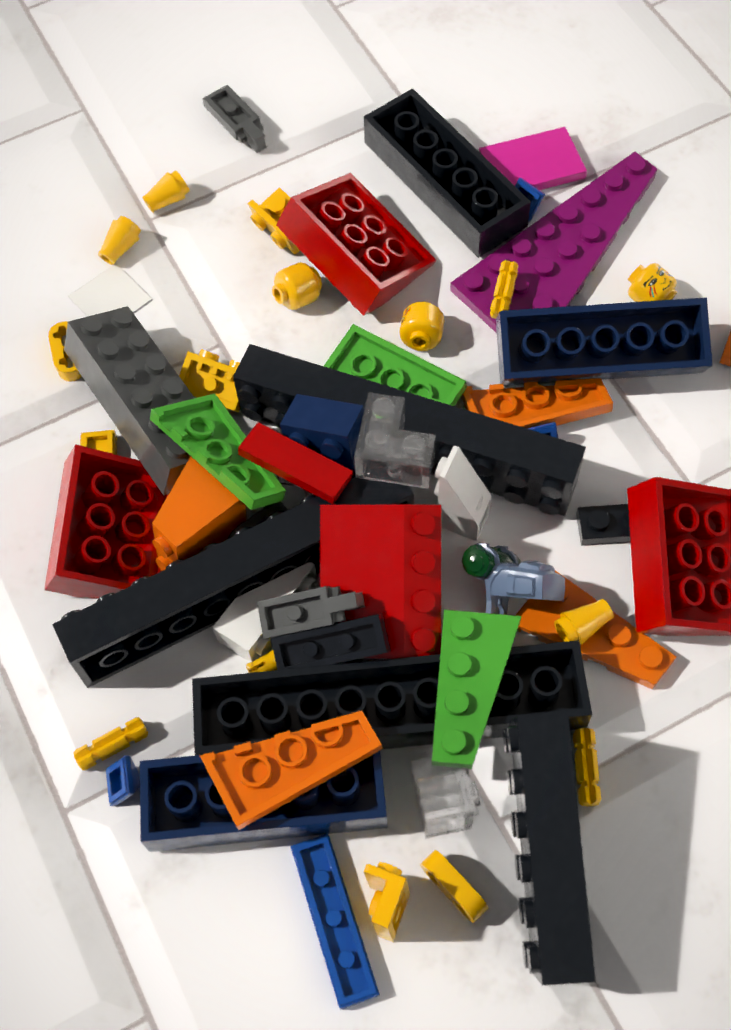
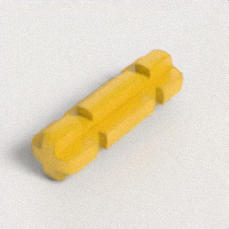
[490,260,518,319]
[73,717,148,770]
[573,728,601,807]

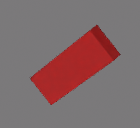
[238,422,353,505]

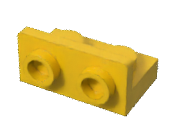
[247,187,300,255]
[179,349,240,412]
[364,862,410,942]

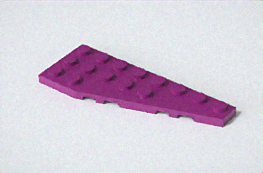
[450,151,657,333]

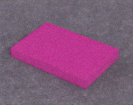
[479,127,587,190]

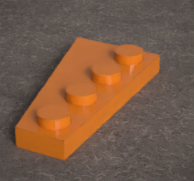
[461,378,613,429]
[516,570,676,690]
[200,711,382,830]

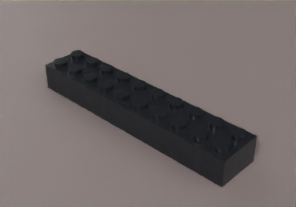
[233,344,586,516]
[52,459,414,688]
[192,640,592,755]

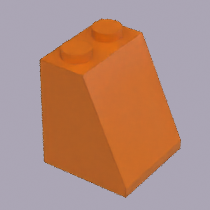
[152,456,246,571]

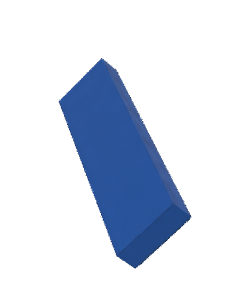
[290,833,380,1010]

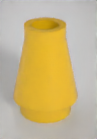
[142,170,190,213]
[98,216,141,265]
[554,599,614,646]

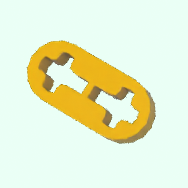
[48,321,82,381]
[420,850,489,923]

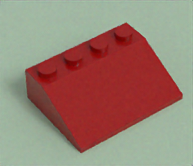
[276,173,437,316]
[44,444,169,598]
[627,477,731,636]
[320,504,441,659]

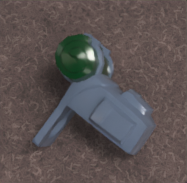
[462,543,565,615]

